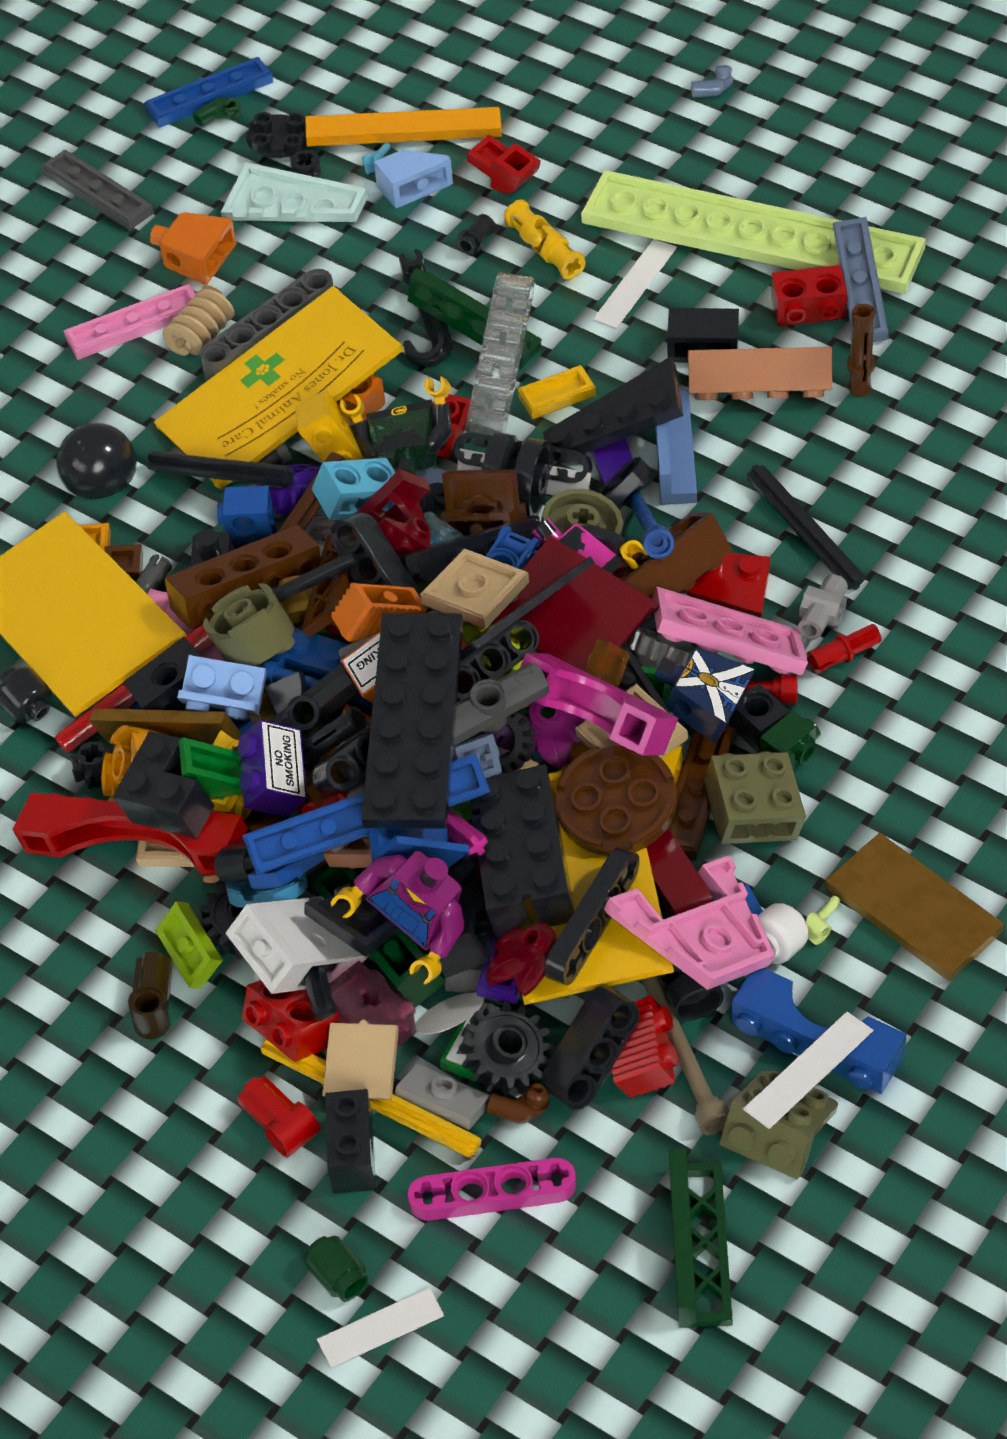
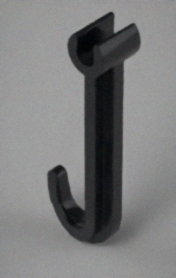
[399,249,453,366]

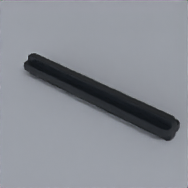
[146,451,295,487]
[747,464,865,590]

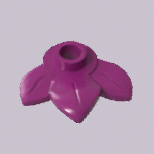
[529,702,586,770]

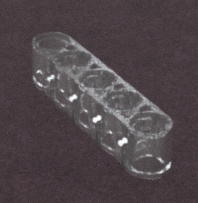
[466,272,534,435]

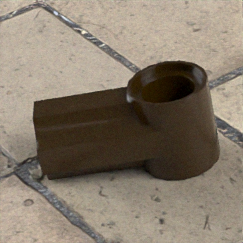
[128,952,173,1039]

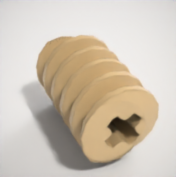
[162,285,235,356]

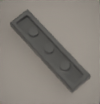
[41,150,154,231]

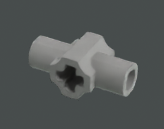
[798,574,848,640]

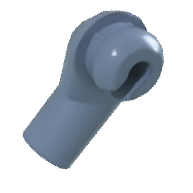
[691,65,734,98]

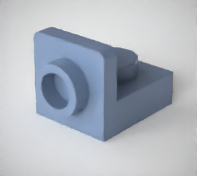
[452,734,502,778]

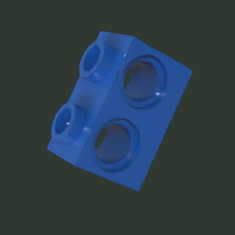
[217,486,277,549]

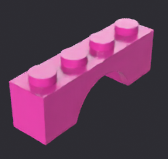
[520,653,678,756]

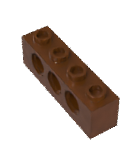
[164,525,321,630]

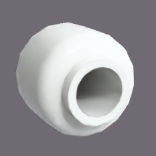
[758,903,808,964]

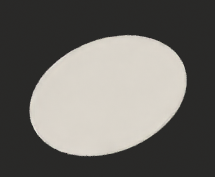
[416,992,484,1034]

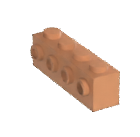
[688,346,832,400]

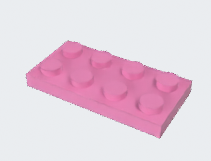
[652,587,808,676]

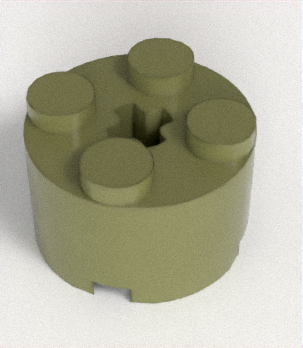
[203,583,295,667]

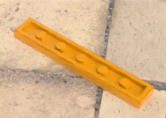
[306,107,502,146]

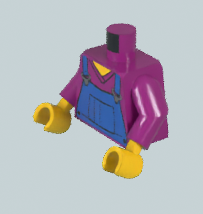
[331,851,464,985]

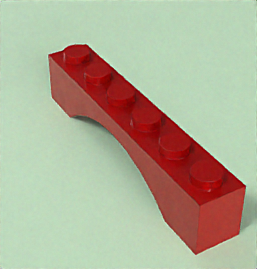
[12,793,249,876]

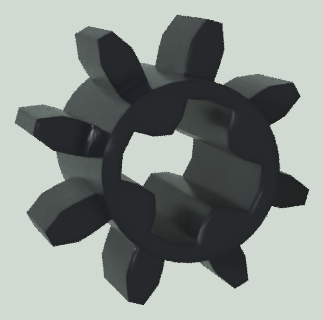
[70,740,114,790]

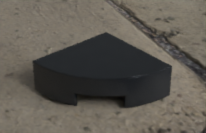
[265,670,306,714]

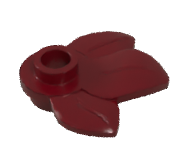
[487,923,557,996]

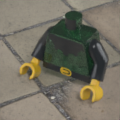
[340,376,452,476]

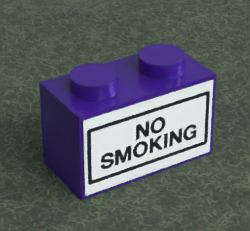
[238,720,307,817]

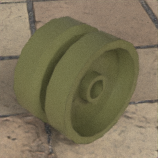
[541,489,624,536]

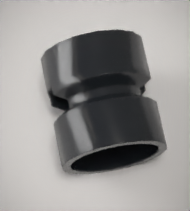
[657,963,724,1021]

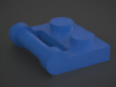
[262,627,349,691]

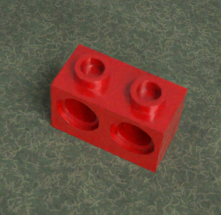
[771,265,847,326]
[242,980,339,1062]

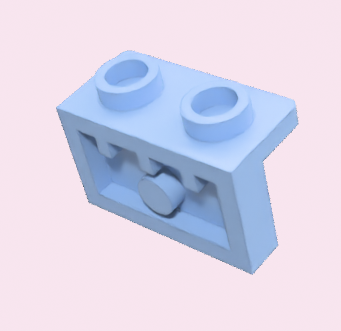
[177,655,267,721]

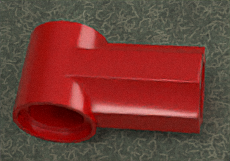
[237,1076,321,1158]

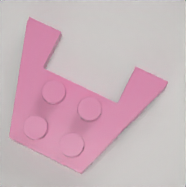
[604,856,775,990]

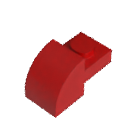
[467,135,541,194]

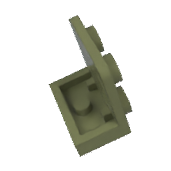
[719,1071,838,1180]

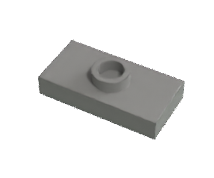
[395,1064,490,1130]

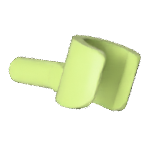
[806,895,841,945]

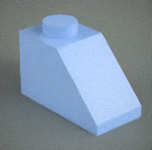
[374,149,453,209]

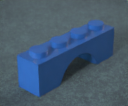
[732,968,907,1095]

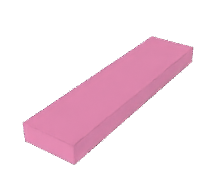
[64,284,195,360]

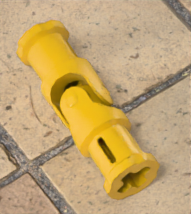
[503,199,586,280]

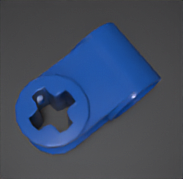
[486,525,541,570]

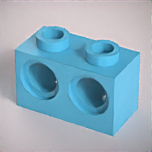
[312,458,395,520]

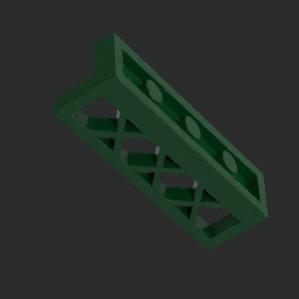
[407,268,542,369]
[669,1148,733,1328]

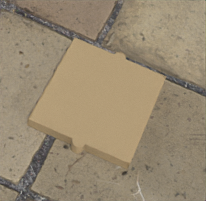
[323,1020,399,1100]

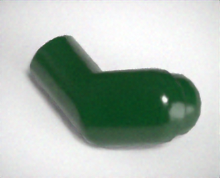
[193,97,241,127]

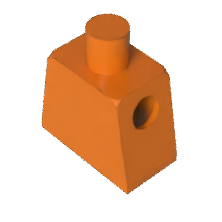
[150,212,236,285]

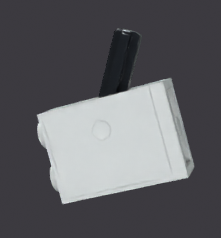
[226,896,368,1021]

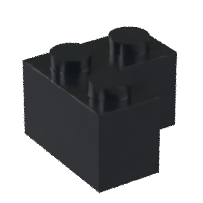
[112,731,215,839]

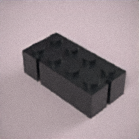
[470,764,575,939]

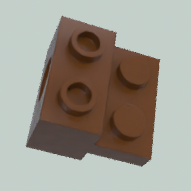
[440,469,527,542]

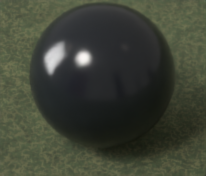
[56,423,137,499]

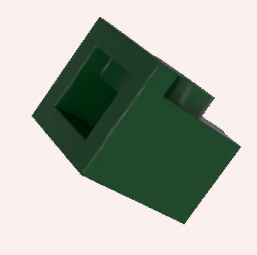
[760,710,821,772]

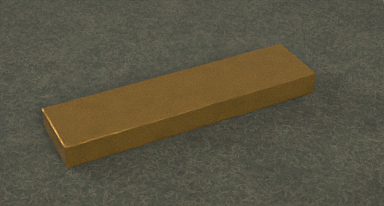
[89,708,242,744]

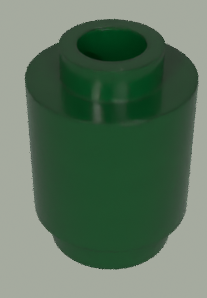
[305,1236,369,1302]

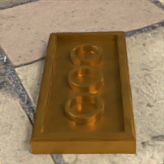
[825,832,1004,982]

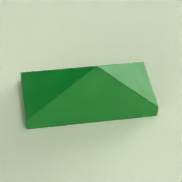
[178,737,243,800]

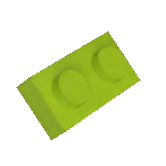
[155,902,223,989]

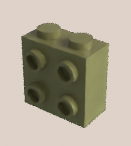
[703,752,806,844]

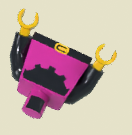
[531,518,648,574]

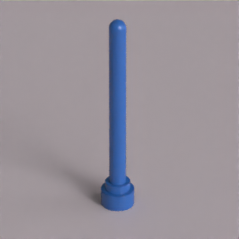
[627,491,674,559]

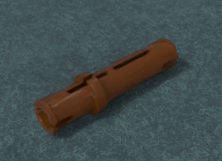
[847,304,876,397]

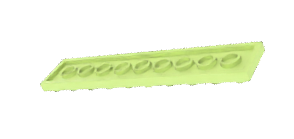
[581,170,926,294]

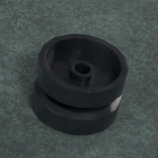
[482,432,551,517]

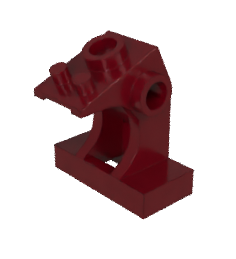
[353,469,431,558]

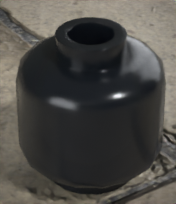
[0,667,52,723]

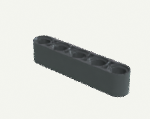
[199,269,334,382]

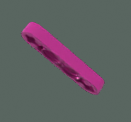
[408,1158,576,1221]

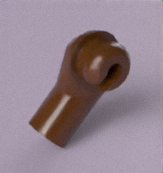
[486,1084,550,1124]

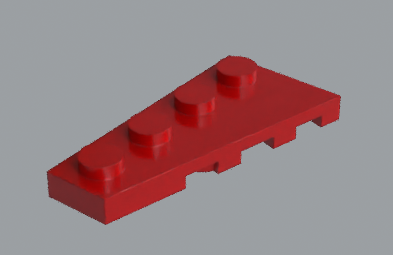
[618,552,771,618]

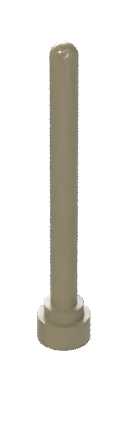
[641,976,729,1135]

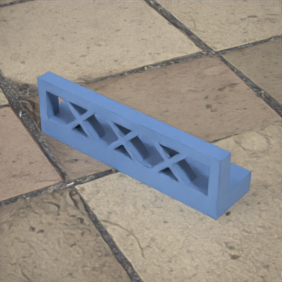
[655,388,697,505]

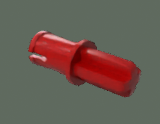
[807,624,882,674]

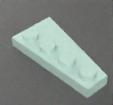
[221,162,368,222]

